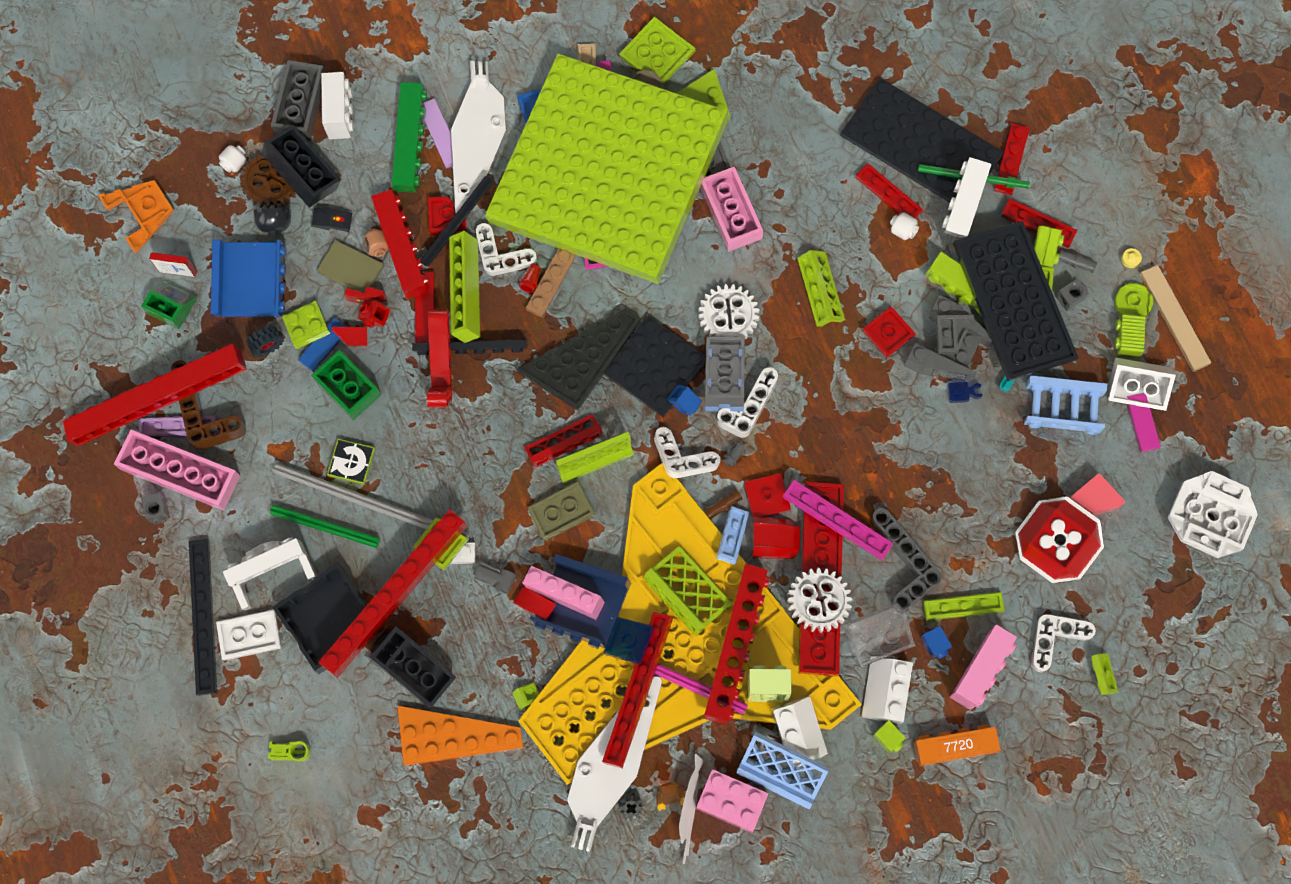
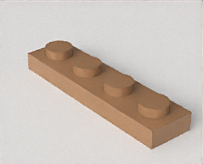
[526,248,577,318]

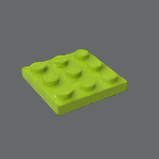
[619,17,695,86]

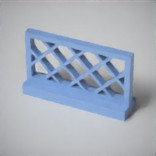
[736,732,830,809]

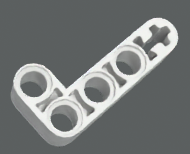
[717,367,778,438]

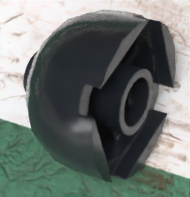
[253,208,291,236]

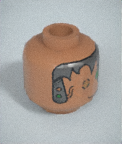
[363,229,389,257]

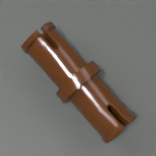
[704,489,743,520]

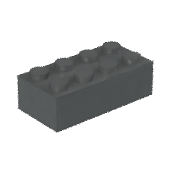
[271,60,326,141]

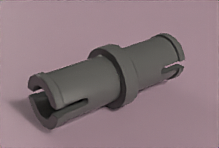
[1058,250,1097,273]

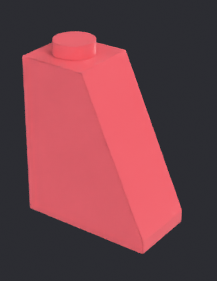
[1070,473,1126,515]

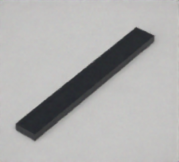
[188,539,217,696]

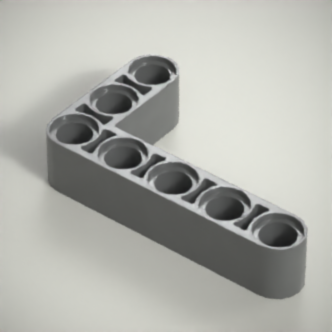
[871,508,942,613]

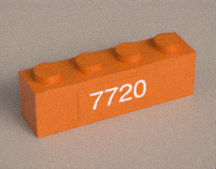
[914,724,1001,766]

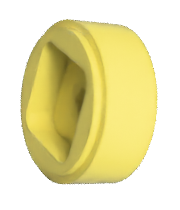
[1121,248,1142,268]

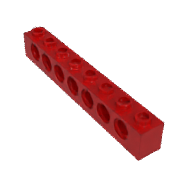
[703,564,770,725]

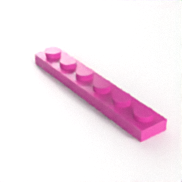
[783,480,893,561]

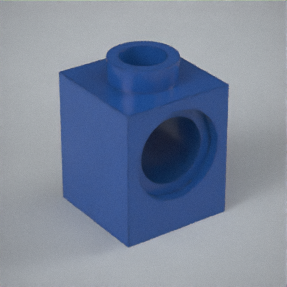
[667,385,702,416]
[921,626,952,659]

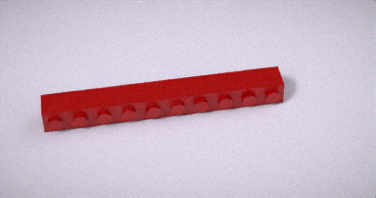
[62,344,247,446]
[318,509,467,679]

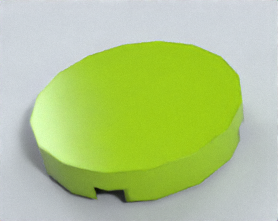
[1114,283,1153,316]

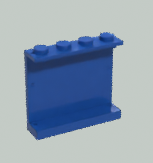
[211,240,287,317]

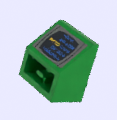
[141,281,198,329]

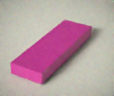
[1127,393,1161,452]

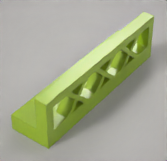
[797,250,845,327]

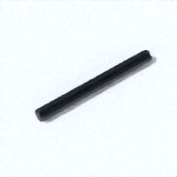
[420,176,493,267]

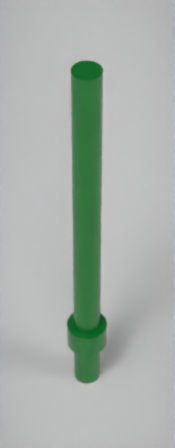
[918,164,1030,189]

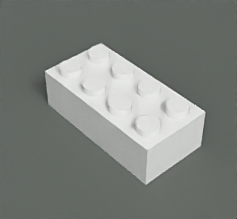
[942,158,991,238]

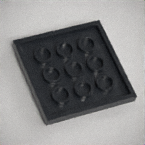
[604,315,706,418]

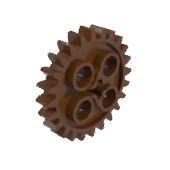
[240,154,296,208]

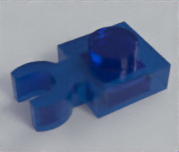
[947,382,983,403]

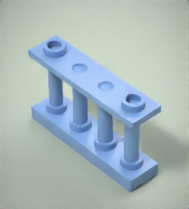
[1024,376,1107,435]

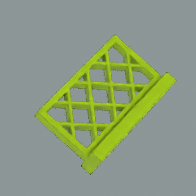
[556,432,634,484]
[643,546,732,636]

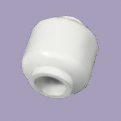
[219,145,246,173]
[890,212,919,240]

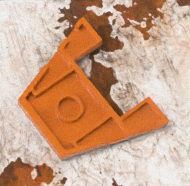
[98,180,174,254]

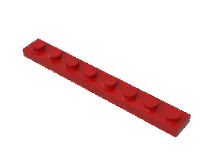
[602,612,673,769]

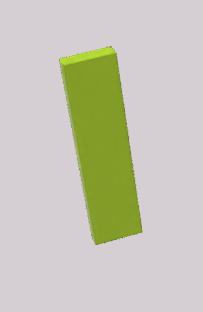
[923,592,1005,621]

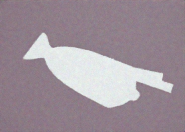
[679,754,704,864]

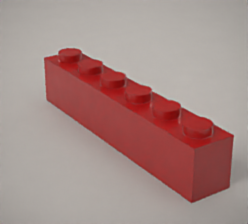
[371,189,429,299]

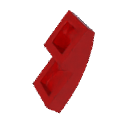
[344,287,387,304]

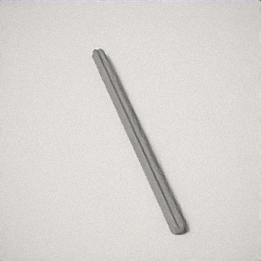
[273,463,470,540]

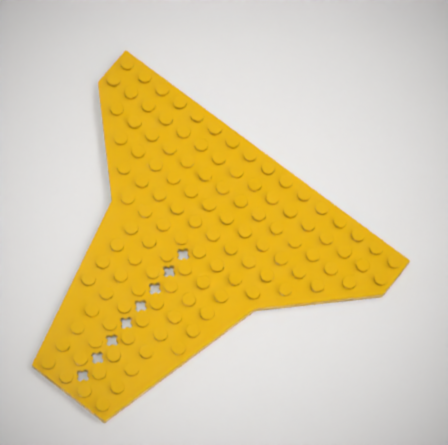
[519,463,862,785]

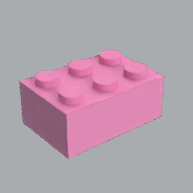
[696,769,769,833]

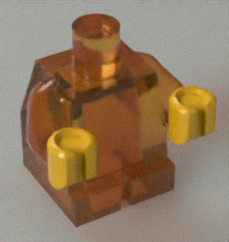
[656,780,686,811]

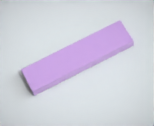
[423,99,453,169]
[139,416,217,438]

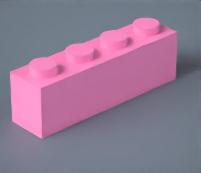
[523,566,605,620]

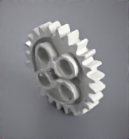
[698,284,759,339]
[787,568,852,633]

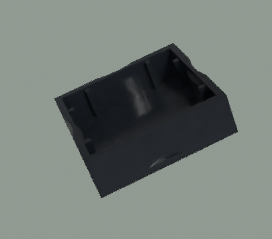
[272,562,384,674]

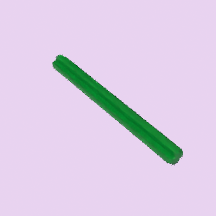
[270,504,380,548]

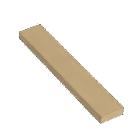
[1140,265,1211,372]

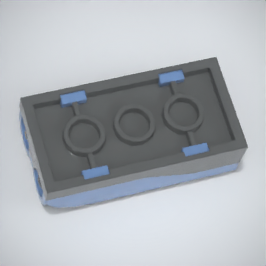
[705,337,745,412]

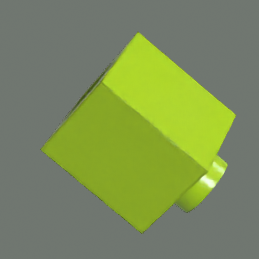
[873,720,906,753]

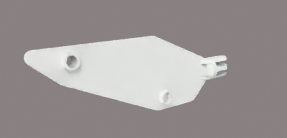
[451,61,506,213]
[567,677,662,852]

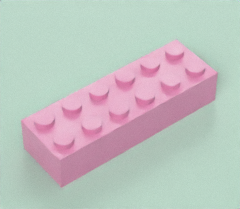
[114,430,240,511]

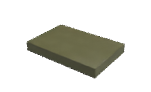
[317,240,384,293]
[527,481,596,542]

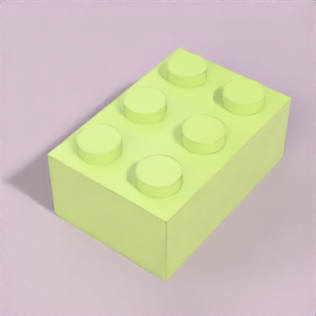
[747,666,791,702]

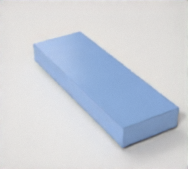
[716,506,749,565]

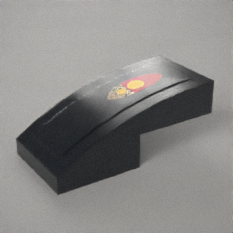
[311,208,353,232]

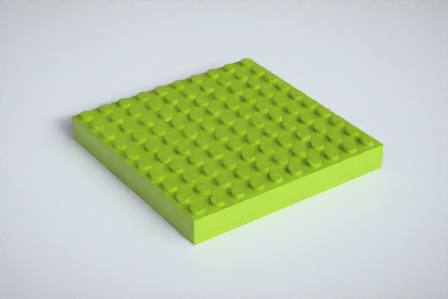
[485,54,729,285]

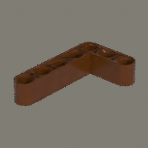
[171,360,246,450]

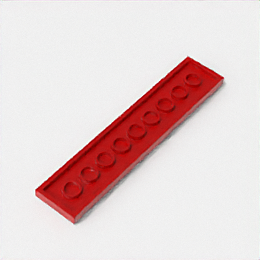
[798,482,844,677]

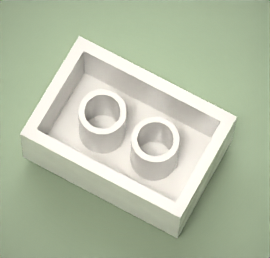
[321,72,354,139]

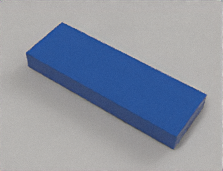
[298,317,347,373]

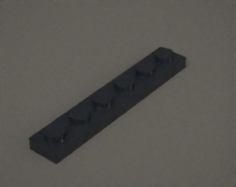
[412,340,527,356]

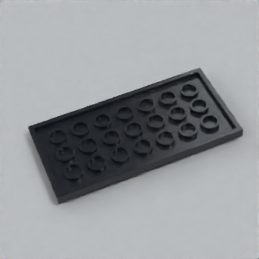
[840,78,1004,203]
[953,221,1079,381]

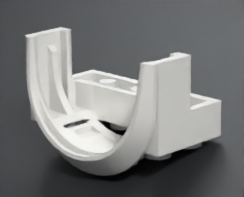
[223,537,317,610]

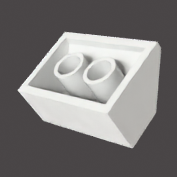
[1108,358,1175,411]
[861,658,913,725]
[772,696,828,767]

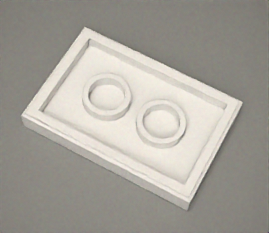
[216,610,282,661]

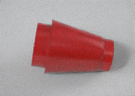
[519,264,540,293]

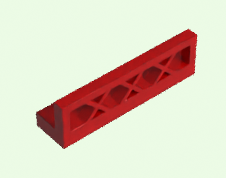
[524,414,603,468]

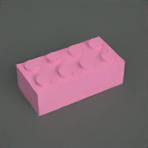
[700,166,763,252]
[950,625,1017,710]

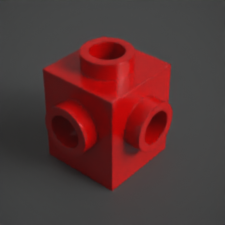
[357,300,391,328]

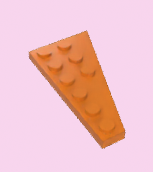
[397,706,524,766]

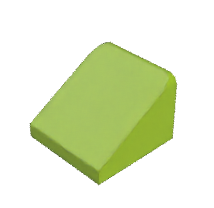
[512,682,539,710]

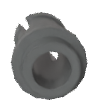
[722,442,746,467]
[751,723,778,741]

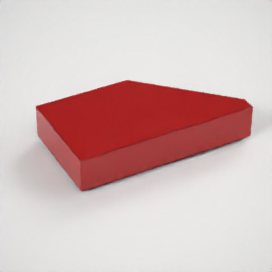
[331,327,367,347]

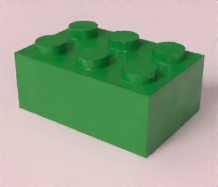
[311,350,381,421]

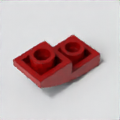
[513,586,556,621]

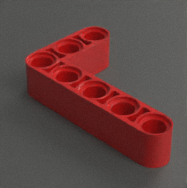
[427,309,452,408]

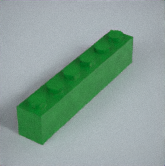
[392,82,427,192]

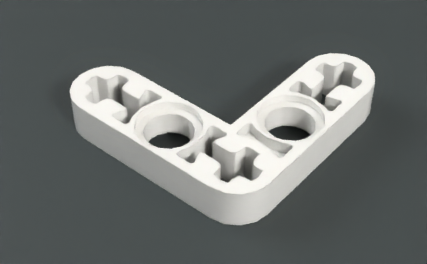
[476,223,537,276]
[654,427,720,478]
[1032,615,1096,672]

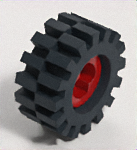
[246,325,284,358]

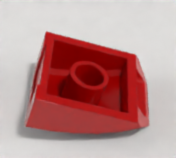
[753,517,800,559]

